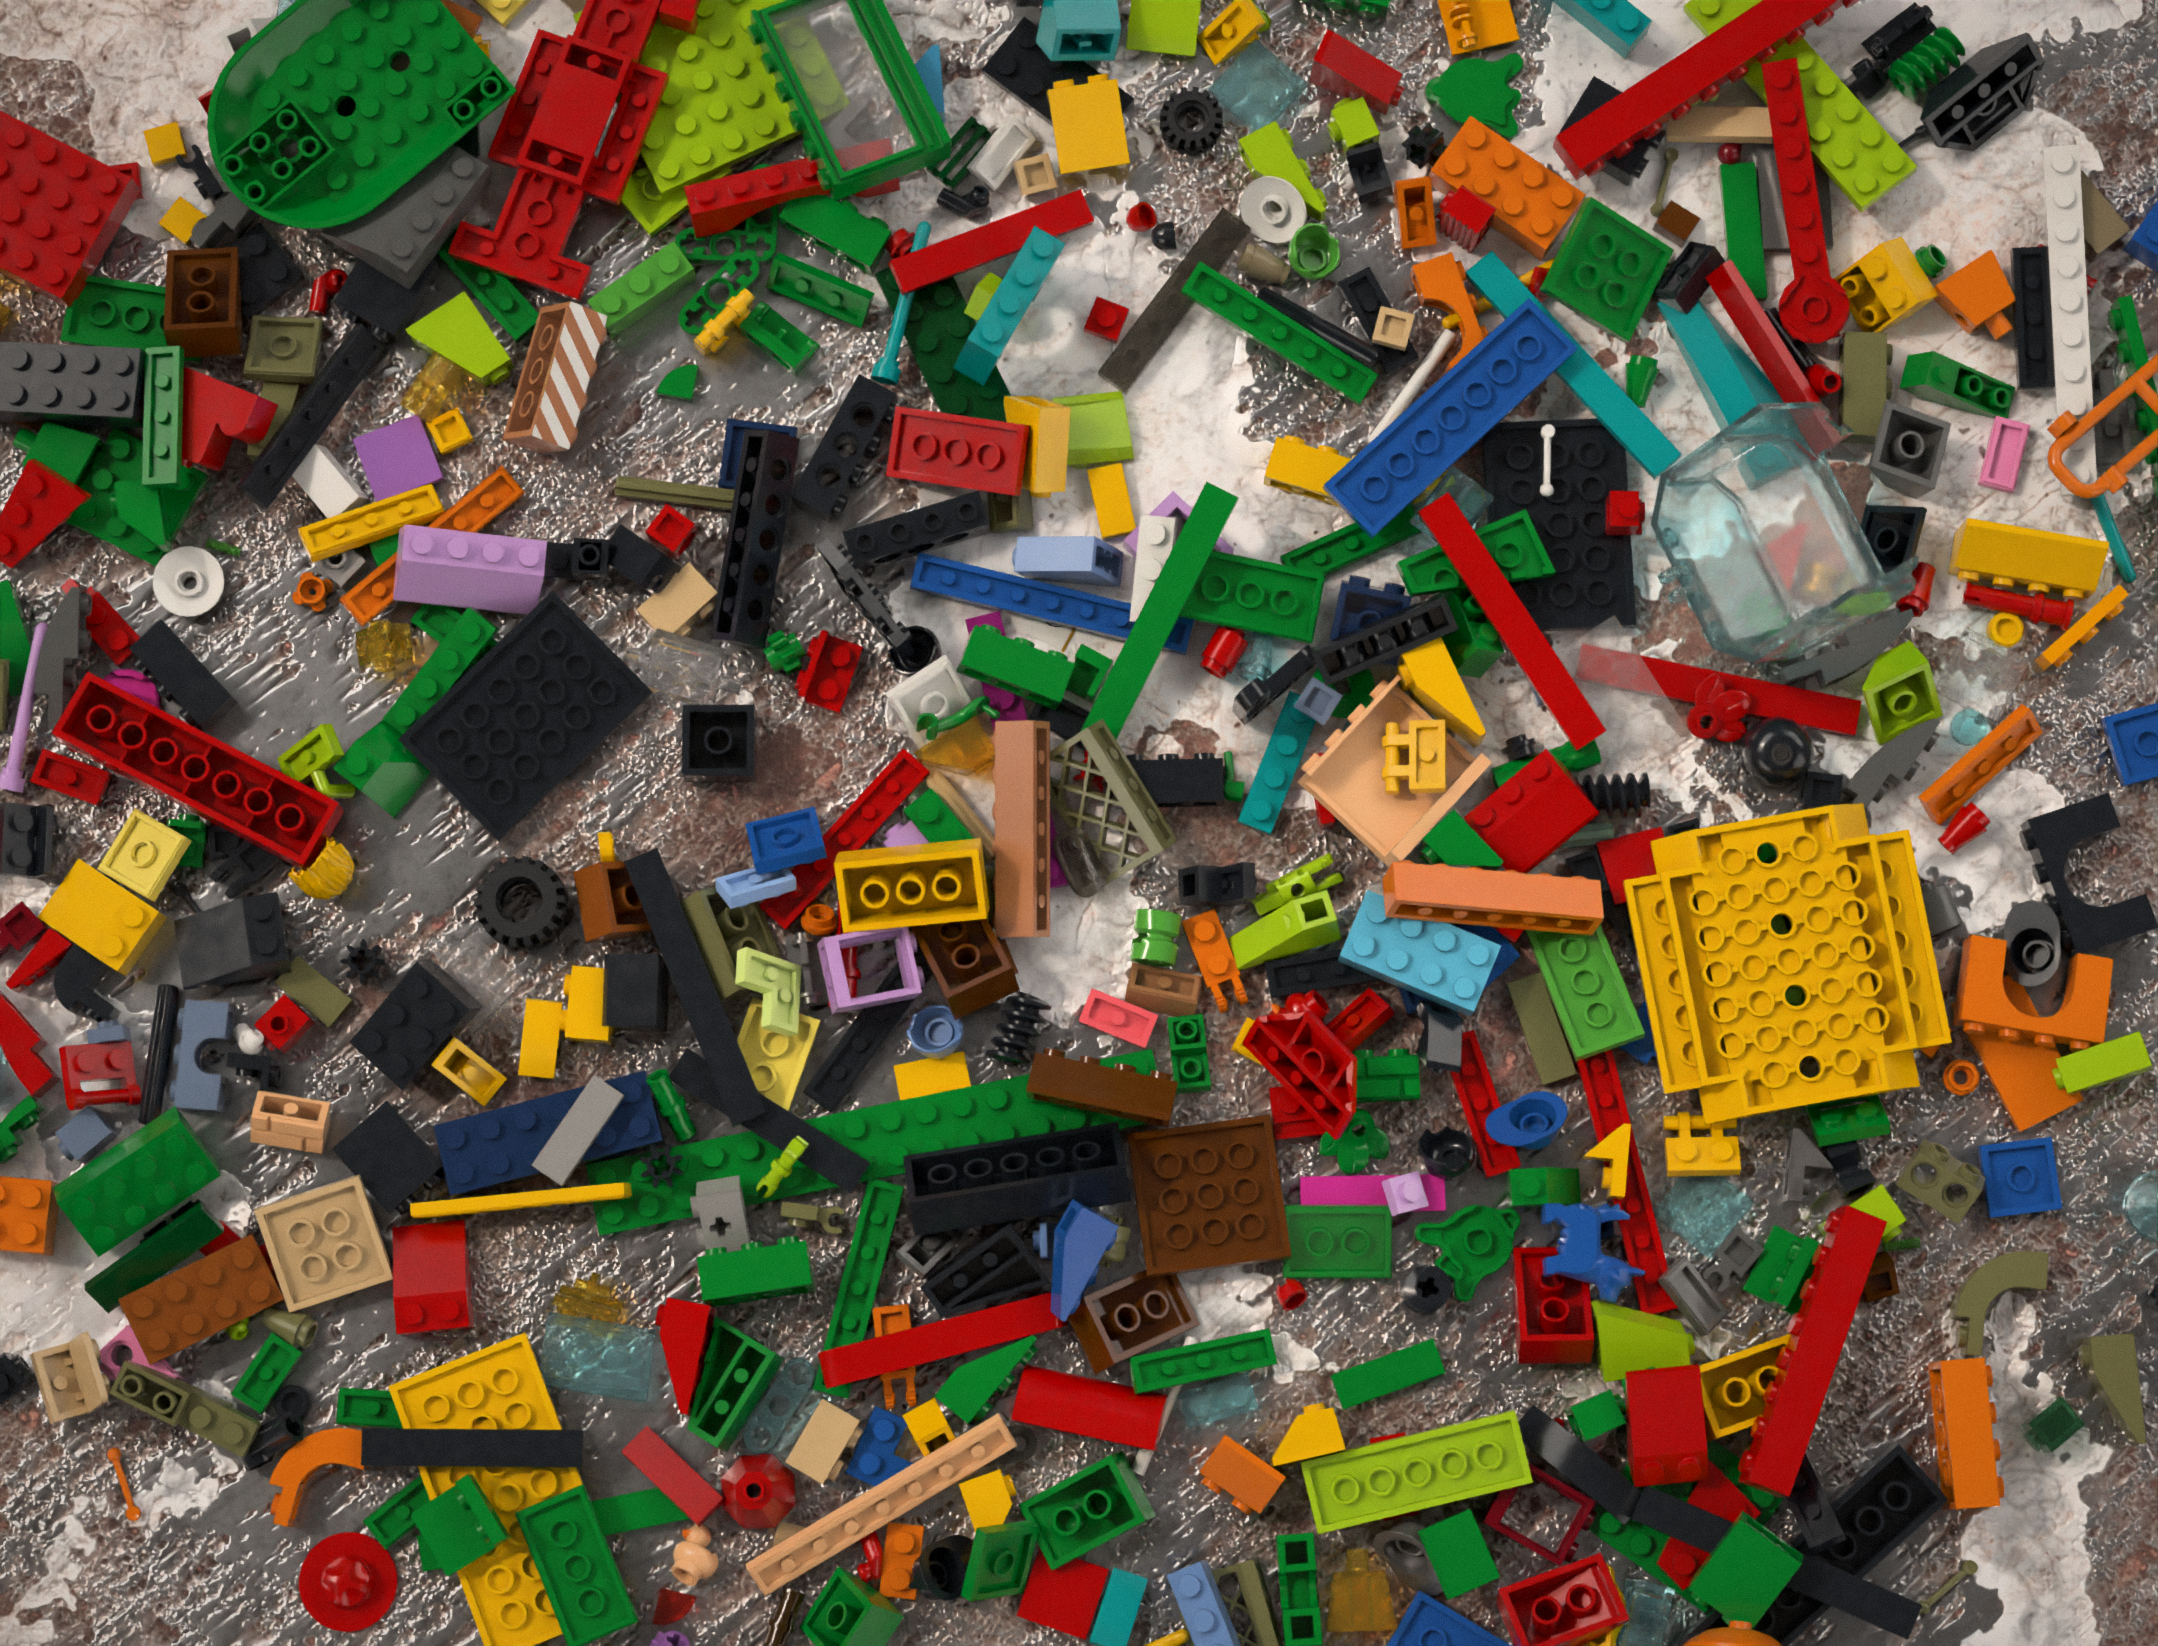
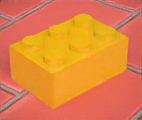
[1699,1334,1791,1442]

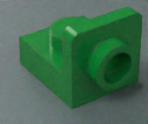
[167,814,209,869]

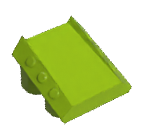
[1052,391,1134,469]

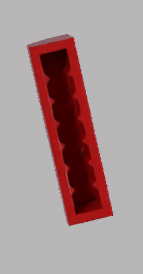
[1011,1364,1169,1452]

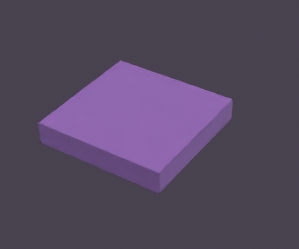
[352,414,445,502]

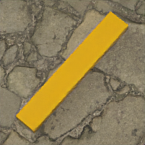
[410,1182,632,1219]

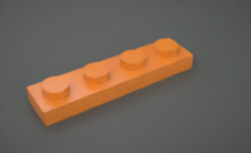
[1918,704,2043,826]

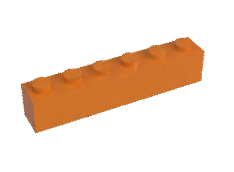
[1382,860,1604,935]

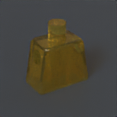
[1325,1549,1397,1632]

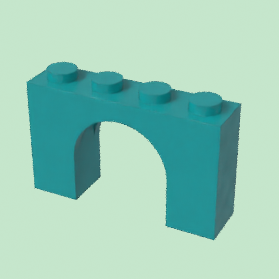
[954,226,1065,386]

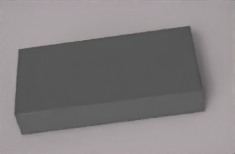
[1657,1256,1729,1337]

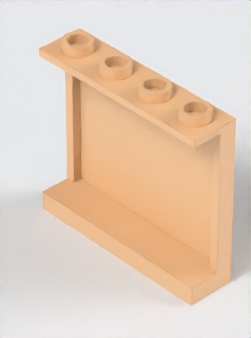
[1298,675,1492,867]

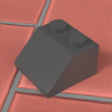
[1868,400,1952,498]

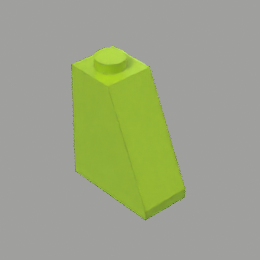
[405,291,515,387]
[2052,1031,2154,1095]
[1591,1300,1695,1382]

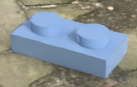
[715,867,796,909]

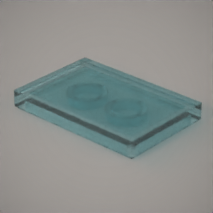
[540,1312,657,1402]

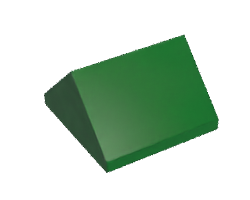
[1417,1509,1500,1600]

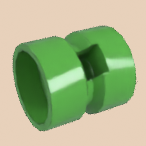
[1130,909,1182,967]

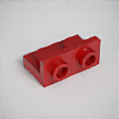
[794,630,864,715]

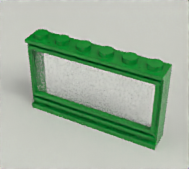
[747,0,952,201]

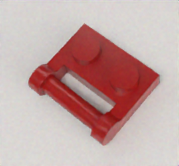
[59,1041,142,1111]

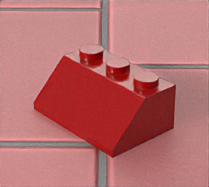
[1464,749,1600,874]

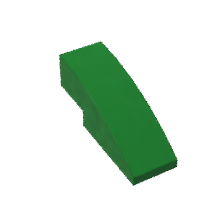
[0,580,33,698]

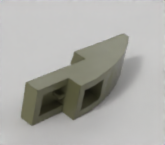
[109,1360,262,1458]

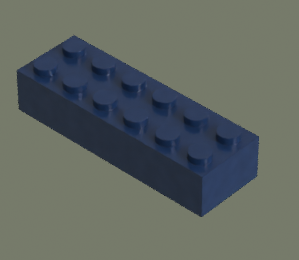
[433,1071,666,1199]

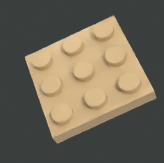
[254,1174,393,1313]

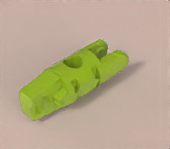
[1251,853,1343,915]

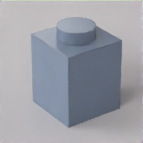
[55,1106,118,1164]

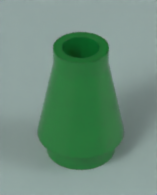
[1625,355,1660,408]

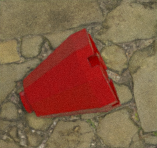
[721,1454,796,1529]

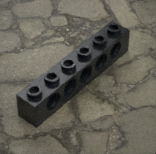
[710,429,800,648]

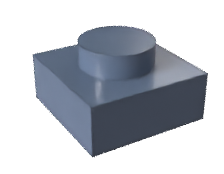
[1294,676,1343,726]
[87,1020,132,1044]

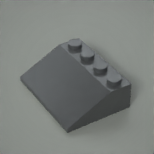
[321,145,490,289]

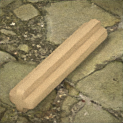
[925,771,995,861]

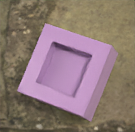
[1381,1171,1429,1216]

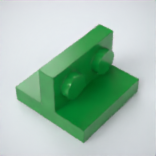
[1741,1225,1820,1316]

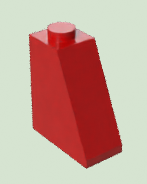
[1310,29,1405,115]

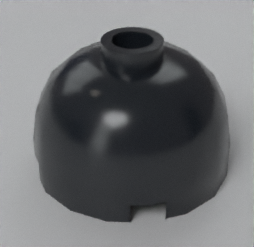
[1741,716,1814,788]

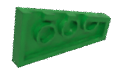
[1396,509,1556,597]

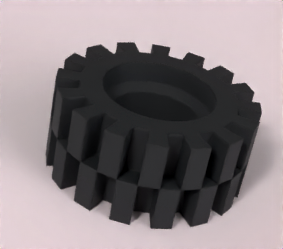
[1160,87,1223,156]

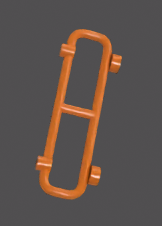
[2047,353,2158,499]

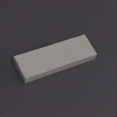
[532,1075,625,1187]

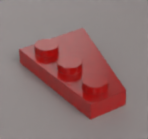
[0,458,92,568]

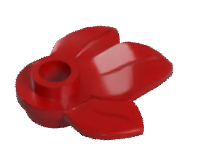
[1686,673,1752,742]

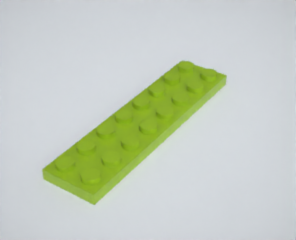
[1684,0,1917,213]

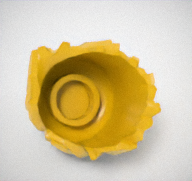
[288,837,354,900]

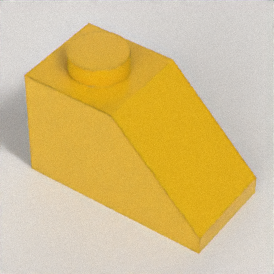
[902,1398,956,1457]
[959,1469,1017,1532]

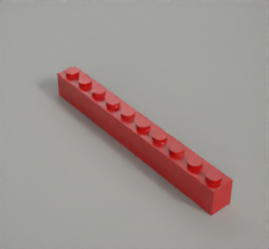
[1553,0,1860,181]

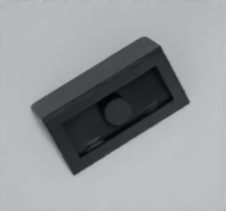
[1652,241,1725,314]

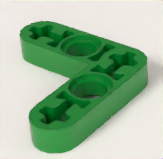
[675,164,780,266]

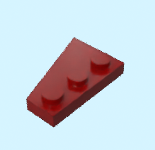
[1656,1459,1761,1590]

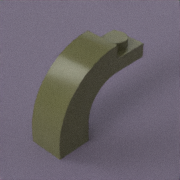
[1949,1251,2049,1357]

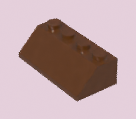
[1026,1048,1178,1128]

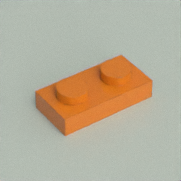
[879,1522,924,1600]

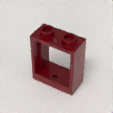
[1480,1463,1597,1566]

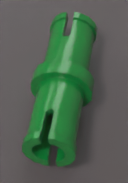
[646,1069,697,1141]

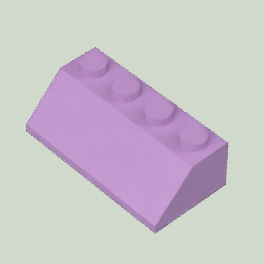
[393,524,547,615]

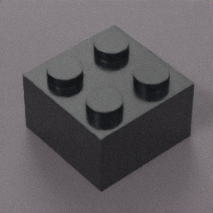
[682,705,757,782]

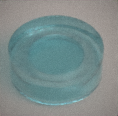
[1950,709,1987,746]

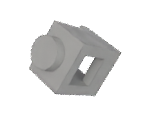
[313,549,371,593]

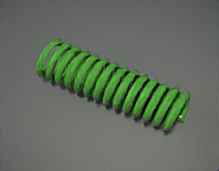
[206,537,242,557]
[1882,1237,1920,1252]

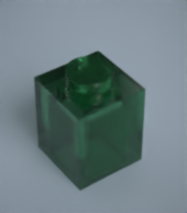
[2021,1396,2085,1453]

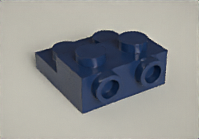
[1329,575,1412,666]

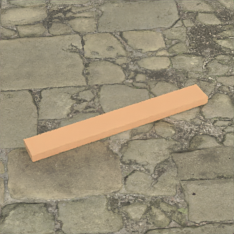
[745,1413,1018,1596]

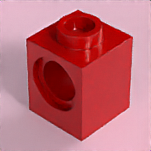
[645,503,698,561]

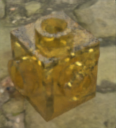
[355,619,413,673]

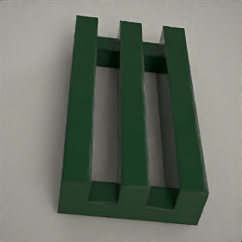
[926,116,994,192]

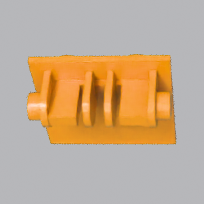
[1437,0,1519,56]

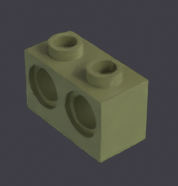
[1896,1139,1986,1224]

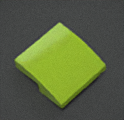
[1126,0,1201,56]

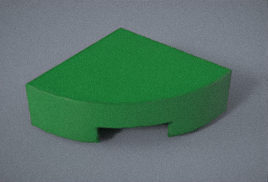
[657,365,699,402]

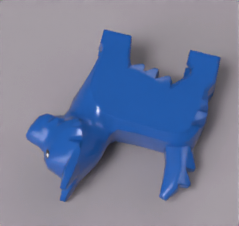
[1541,1203,1645,1304]

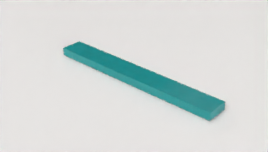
[1465,250,1682,480]

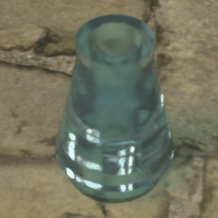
[1237,633,1273,682]

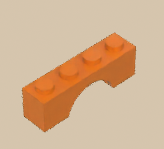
[1409,252,1489,373]

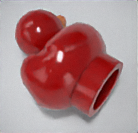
[1269,989,1330,1023]

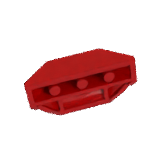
[1242,1010,1357,1140]

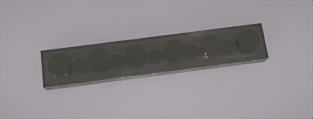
[1098,208,1251,395]

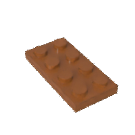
[118,1234,284,1366]

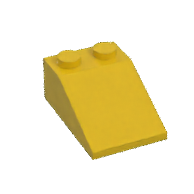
[1395,637,1486,748]
[38,858,167,976]

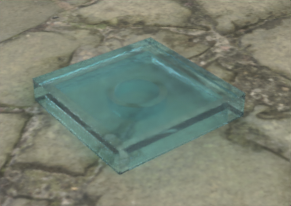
[1209,39,1308,131]
[1653,1176,1754,1259]

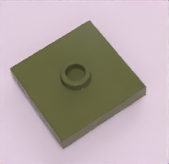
[243,315,324,383]

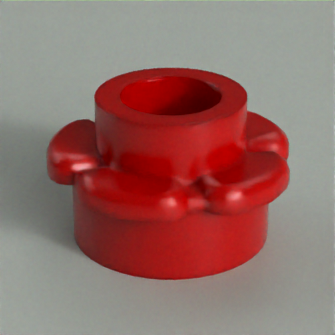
[885,228,915,259]

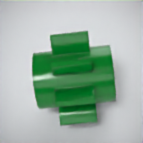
[763,630,806,676]

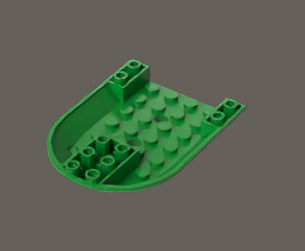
[207,0,517,229]

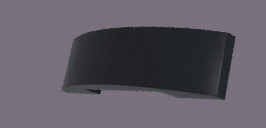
[1518,1405,1642,1526]

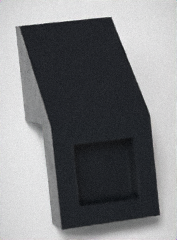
[543,538,610,581]
[1416,999,1462,1074]

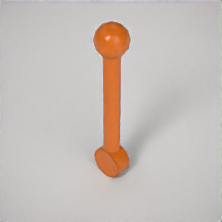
[107,1447,142,1521]

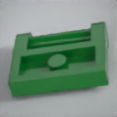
[1804,1094,1890,1147]

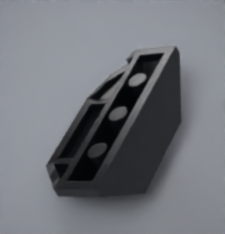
[1920,33,2045,151]

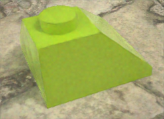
[1862,640,1943,746]

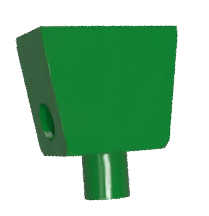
[13,422,104,487]

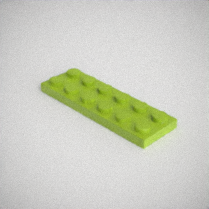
[1300,1409,1533,1534]

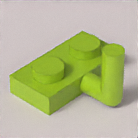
[277,724,355,798]

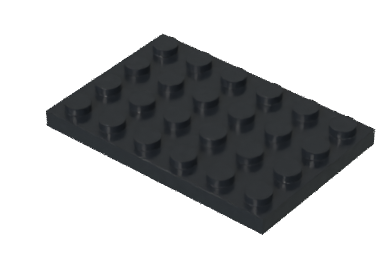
[1482,418,1636,632]
[398,590,653,842]

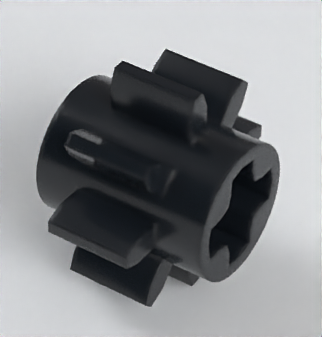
[1402,123,1447,169]
[340,939,388,986]
[640,1144,685,1189]

